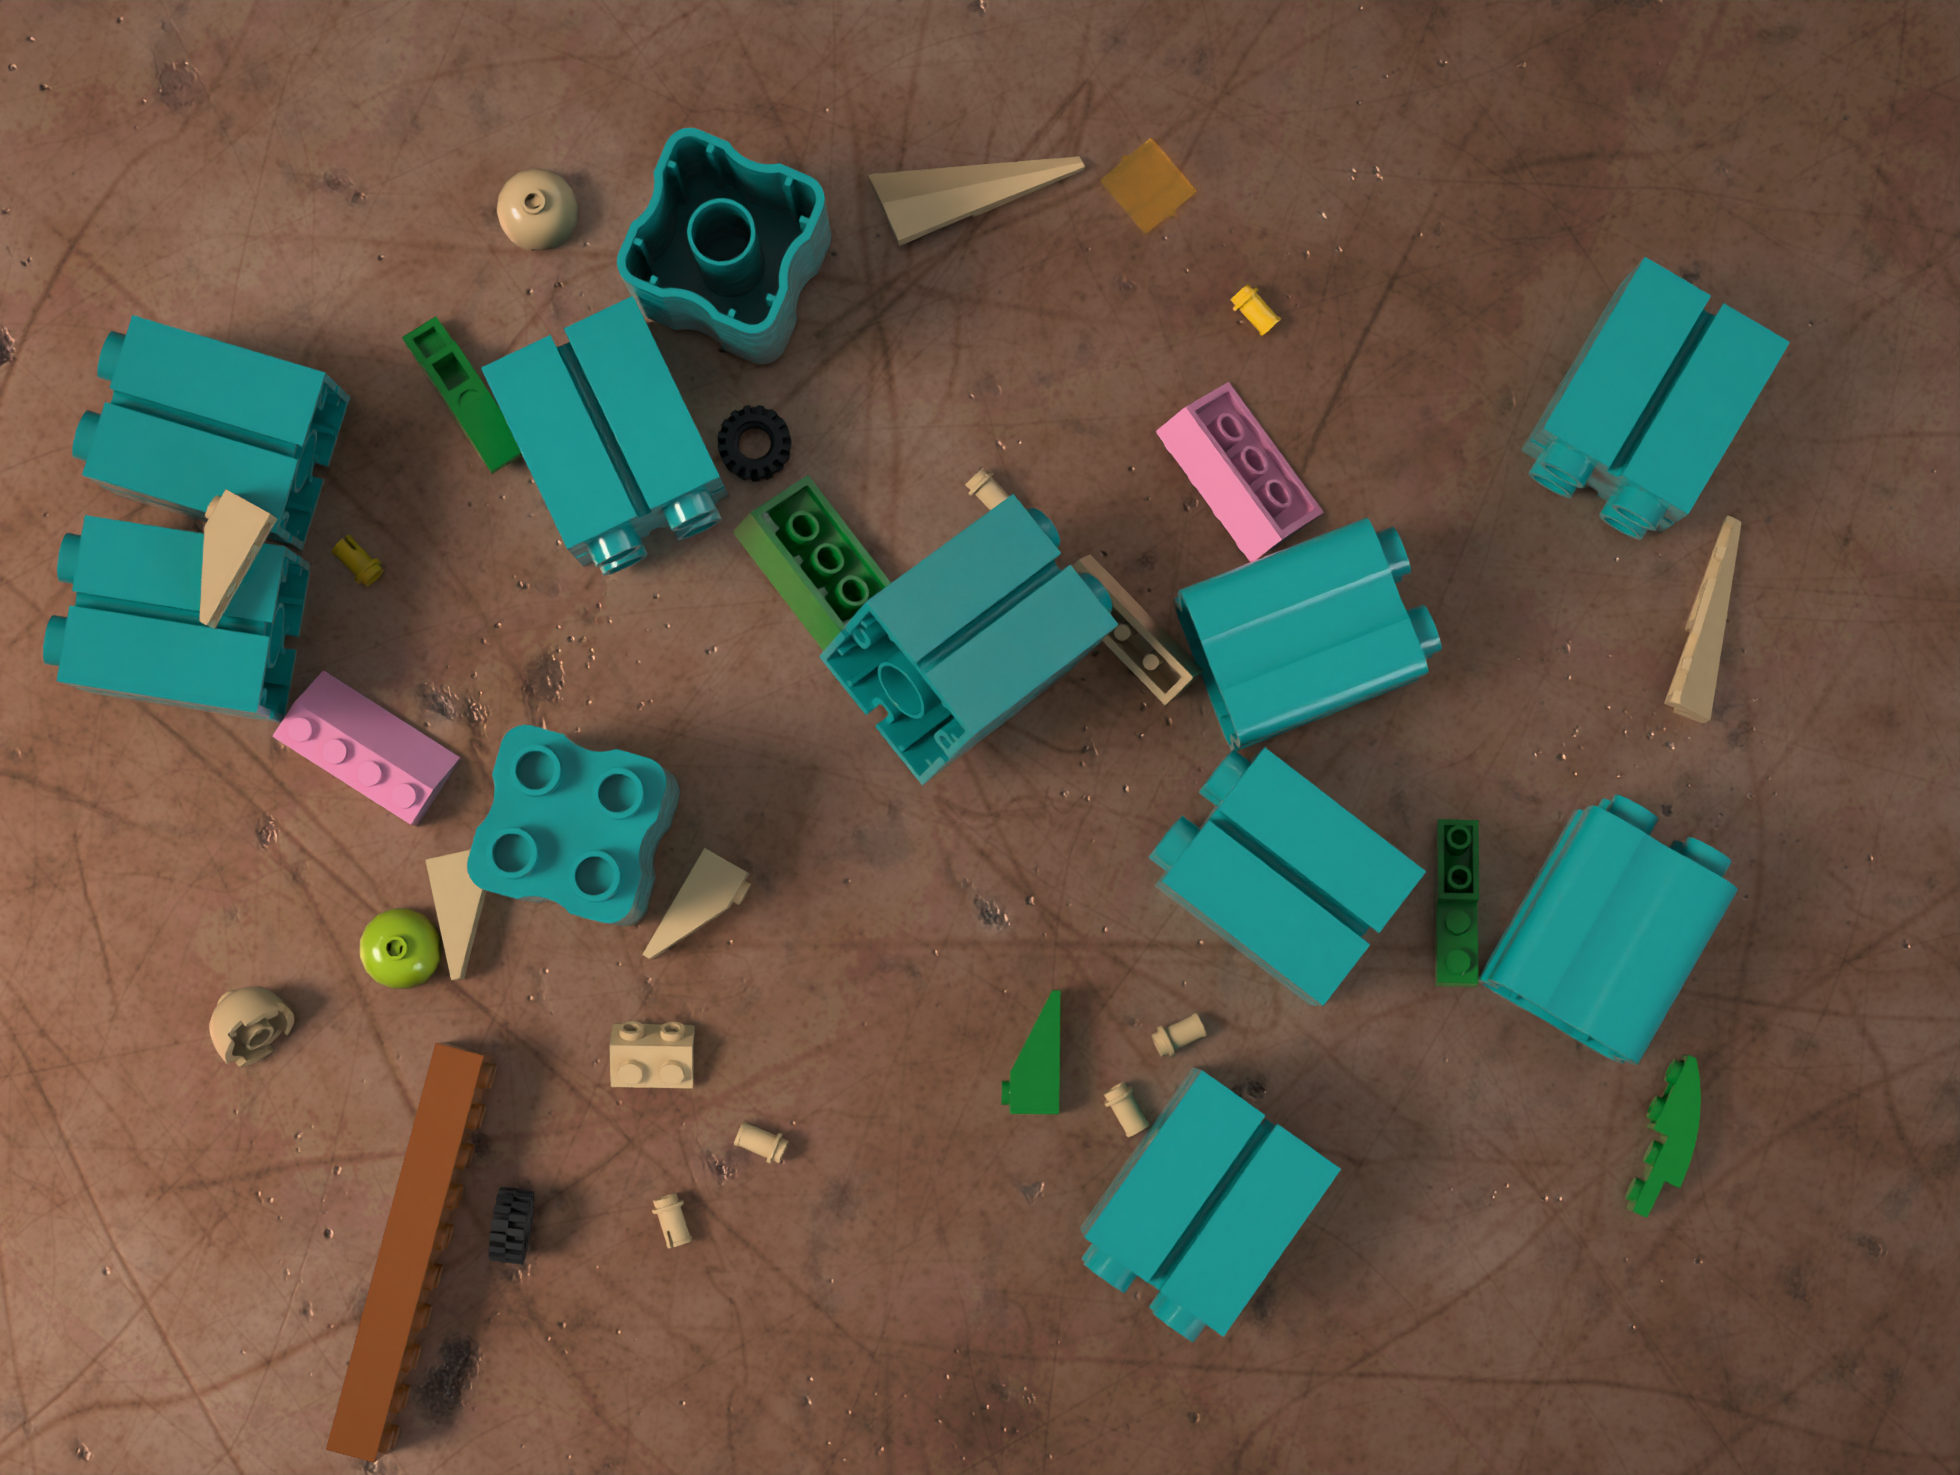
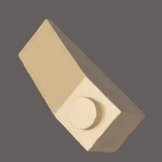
[199,490,277,629]
[642,848,751,959]
[425,849,487,981]

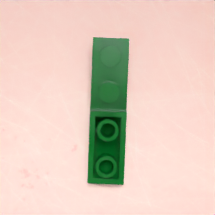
[402,316,522,474]
[1433,819,1479,987]
[1625,1054,1701,1218]

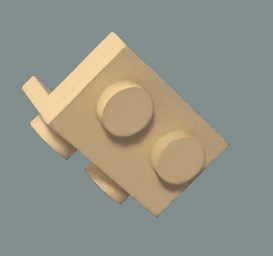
[609,1021,695,1088]

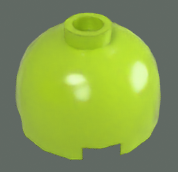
[360,908,443,989]

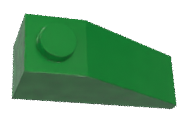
[1001,990,1061,1115]

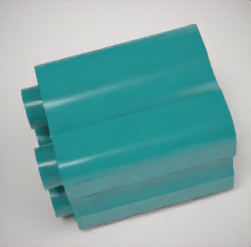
[617,128,832,364]
[1173,517,1442,751]
[467,725,681,927]
[1478,794,1738,1065]

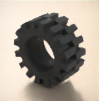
[717,405,792,482]
[488,1186,535,1265]

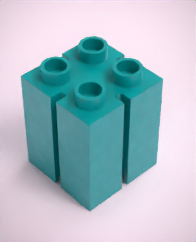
[1521,257,1790,540]
[481,296,730,576]
[72,315,350,551]
[819,494,1119,786]
[43,515,312,723]
[1148,747,1426,1006]
[1080,1067,1341,1343]

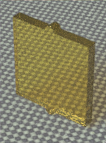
[1100,138,1196,235]

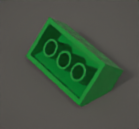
[733,475,891,651]

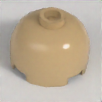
[497,168,578,251]
[209,986,294,1067]

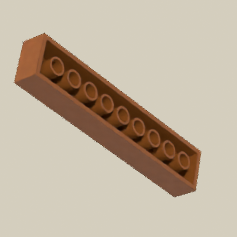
[326,1042,497,1463]

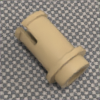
[965,468,1009,510]
[1151,1013,1207,1057]
[1103,1082,1150,1137]
[734,1121,789,1164]
[652,1193,692,1248]

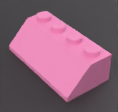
[1156,382,1324,562]
[272,670,461,826]

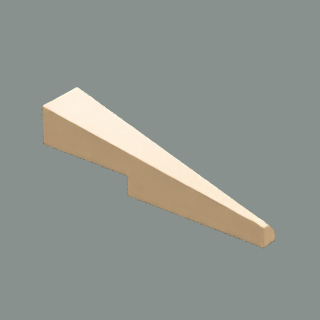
[868,156,1085,246]
[1664,515,1742,723]

